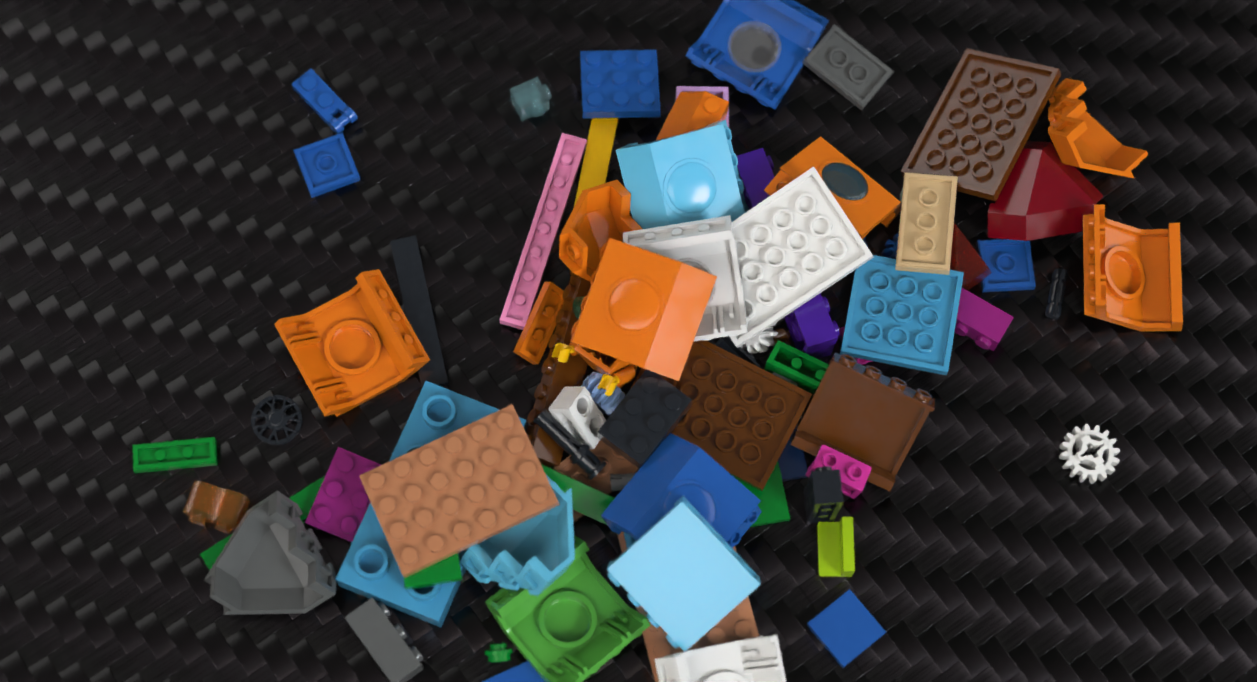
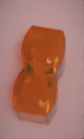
[183,481,250,533]

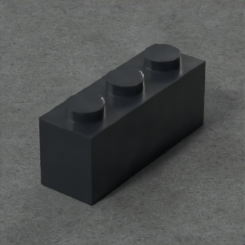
[803,466,843,524]

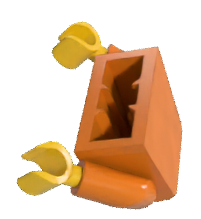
[552,342,637,396]

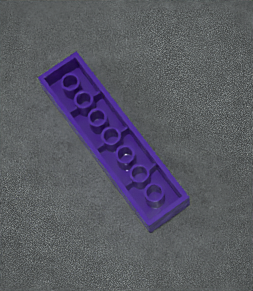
[737,148,840,359]

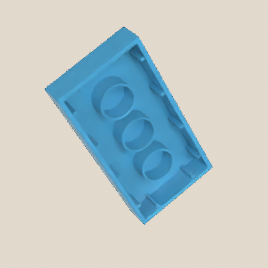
[335,381,527,627]

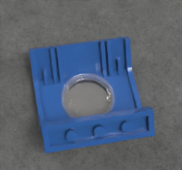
[686,0,829,109]

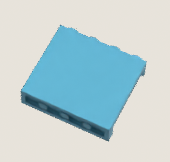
[607,496,760,652]

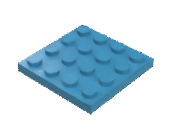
[840,255,964,375]

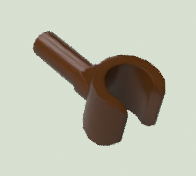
[773,327,793,347]

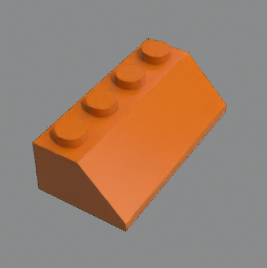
[655,91,729,141]

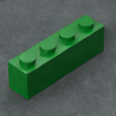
[764,340,829,398]

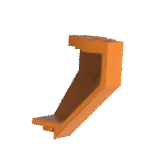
[1048,78,1148,179]
[559,180,642,282]

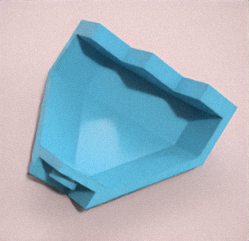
[460,475,575,596]

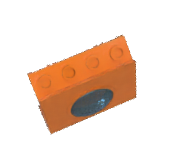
[764,136,902,239]

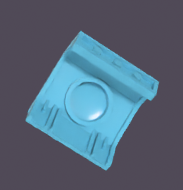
[616,120,750,229]

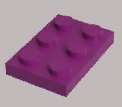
[305,447,381,543]

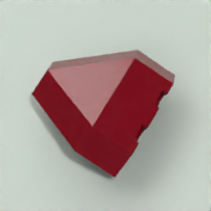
[988,141,1103,241]

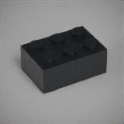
[597,369,692,469]

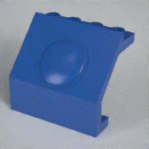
[601,433,762,548]

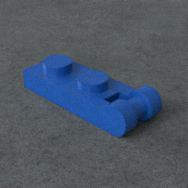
[292,69,358,134]

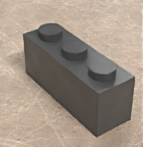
[345,598,423,682]

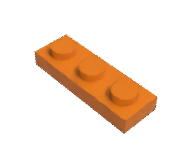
[513,281,564,365]

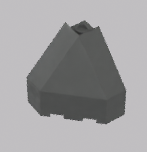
[204,491,336,615]

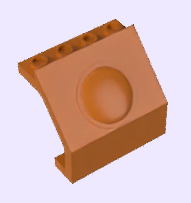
[1083,204,1183,331]
[570,238,717,381]
[274,269,430,417]

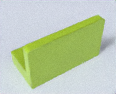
[817,517,855,577]

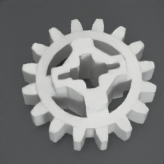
[1059,424,1120,484]

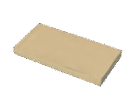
[895,172,958,275]

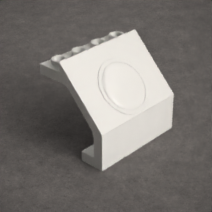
[655,635,786,682]

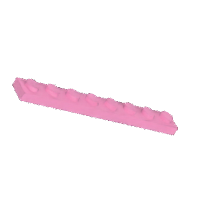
[500,133,587,330]

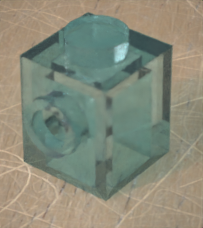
[510,77,552,121]

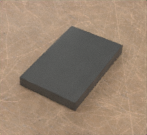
[802,24,894,110]

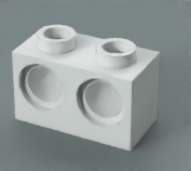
[548,386,606,449]

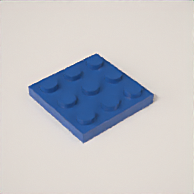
[580,50,661,118]

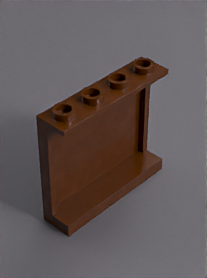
[791,353,935,491]

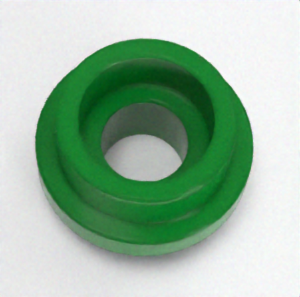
[485,643,513,662]

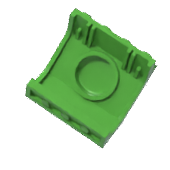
[485,535,651,682]

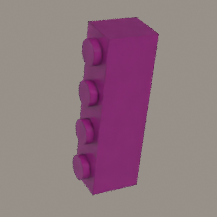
[955,288,1014,351]

